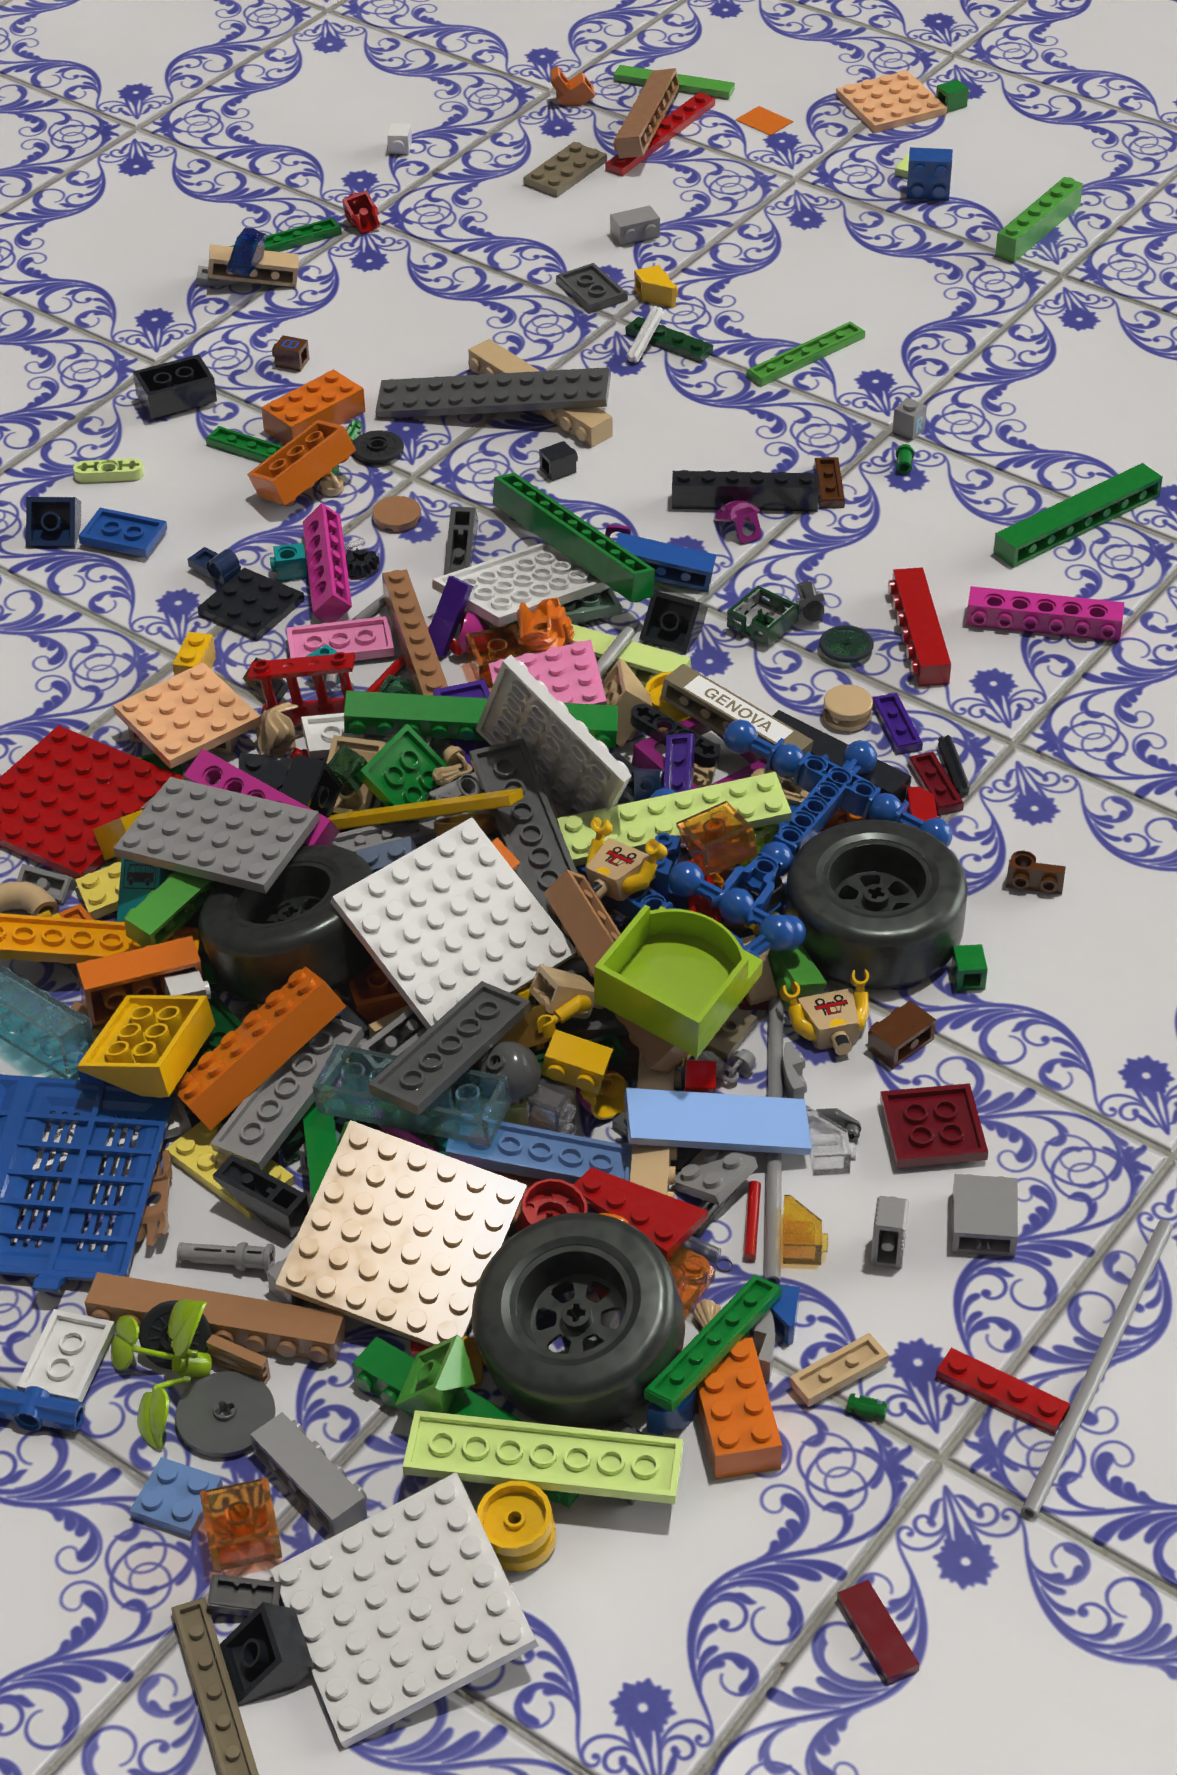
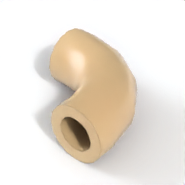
[0,881,59,916]

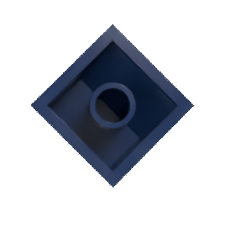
[26,497,81,547]

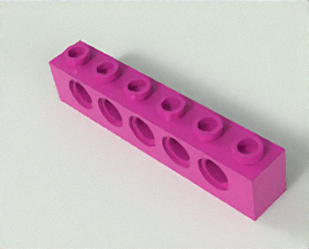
[302,503,352,623]
[966,586,1124,641]
[183,748,340,846]

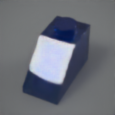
[226,227,266,277]

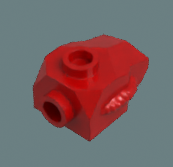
[342,190,380,234]

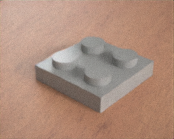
[673,1149,758,1205]

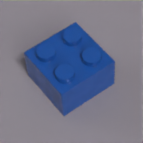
[906,147,953,200]

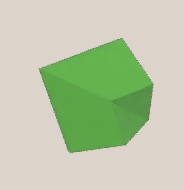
[395,1335,476,1414]

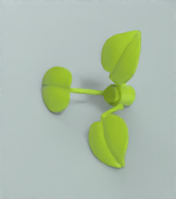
[111,1299,212,1449]

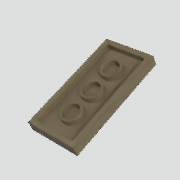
[523,142,607,197]

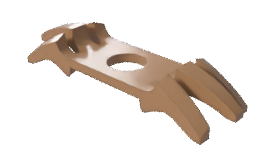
[136,1150,173,1248]

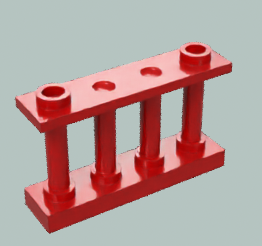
[247,652,356,726]

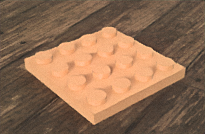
[836,70,947,133]
[113,662,261,769]

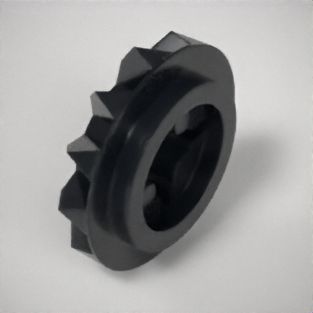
[345,548,380,577]

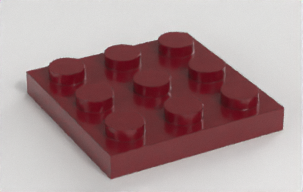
[880,1083,988,1168]

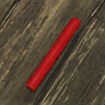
[743,1181,761,1262]

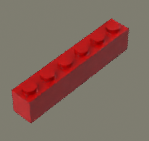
[888,567,951,686]

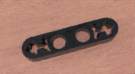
[630,704,720,768]

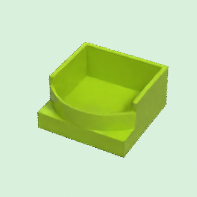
[594,905,763,1058]

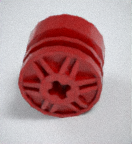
[515,1179,587,1234]

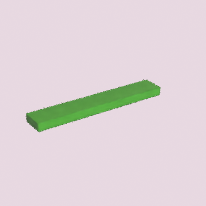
[614,65,735,99]
[746,321,865,387]

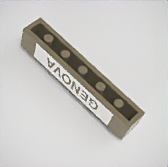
[661,664,814,762]

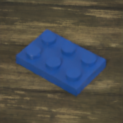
[78,507,167,558]

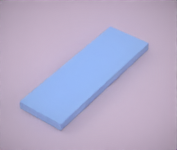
[624,1088,812,1155]

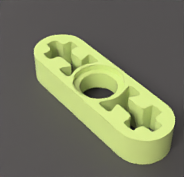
[73,458,144,483]

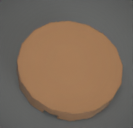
[372,496,421,532]

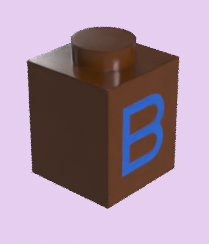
[272,335,310,372]

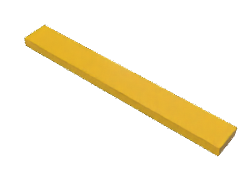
[328,788,524,830]

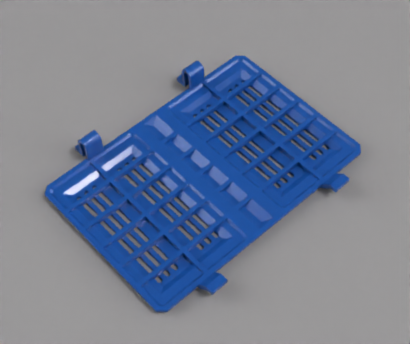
[0,1054,175,1293]

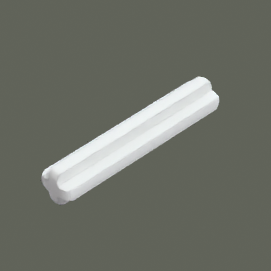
[627,306,664,363]

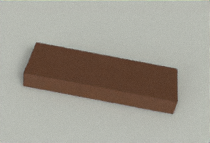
[814,457,845,508]

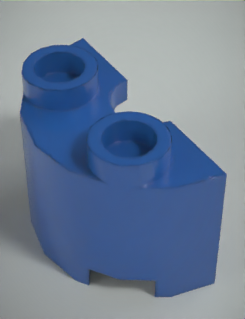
[646,833,681,899]
[647,1386,697,1435]

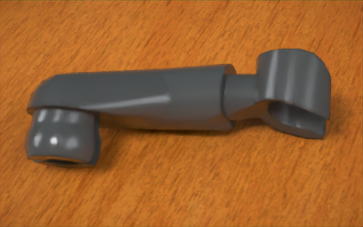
[806,1106,861,1142]

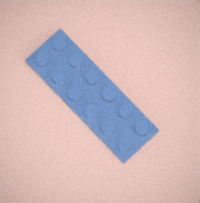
[445,1112,632,1184]

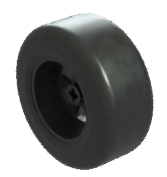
[785,820,967,989]
[198,845,374,1005]
[472,1212,685,1429]

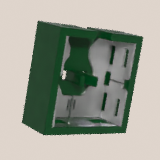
[727,586,799,647]

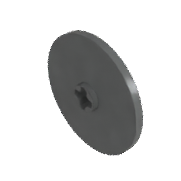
[175,1371,276,1457]

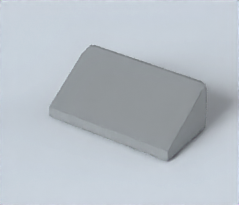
[16,864,77,904]

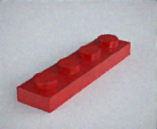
[935,1347,1070,1435]

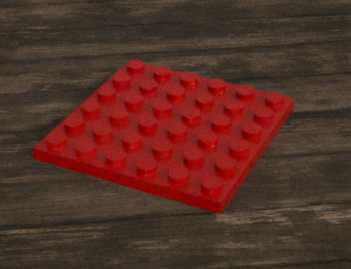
[0,725,184,879]

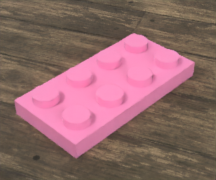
[286,616,394,661]

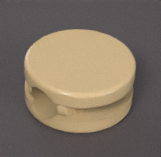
[823,685,873,732]

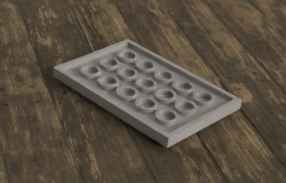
[113,777,320,894]

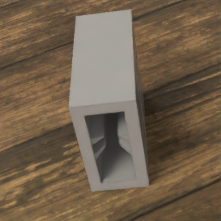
[951,1174,1018,1257]

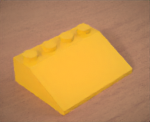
[77,995,216,1098]

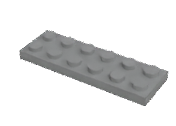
[210,1017,364,1170]

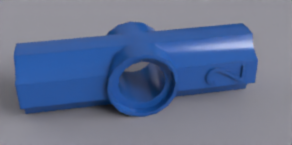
[0,1386,85,1432]

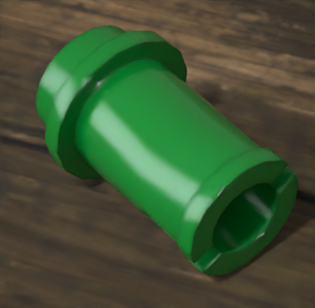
[895,444,915,474]

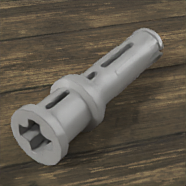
[177,1242,275,1272]

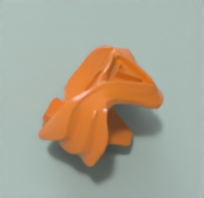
[517,598,575,652]

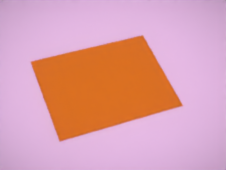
[735,106,794,135]

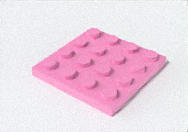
[489,640,607,705]

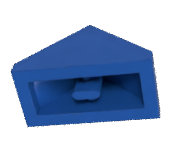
[770,1284,800,1346]

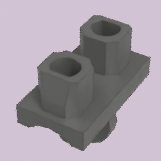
[795,580,825,622]

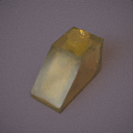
[783,1195,828,1265]

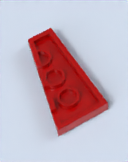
[573,1167,708,1259]

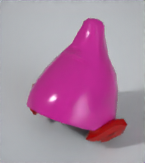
[449,612,505,656]

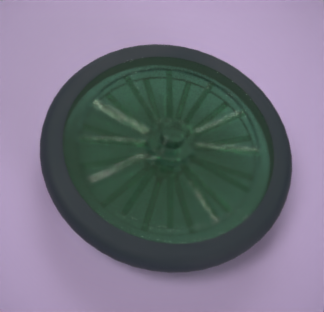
[819,625,874,663]

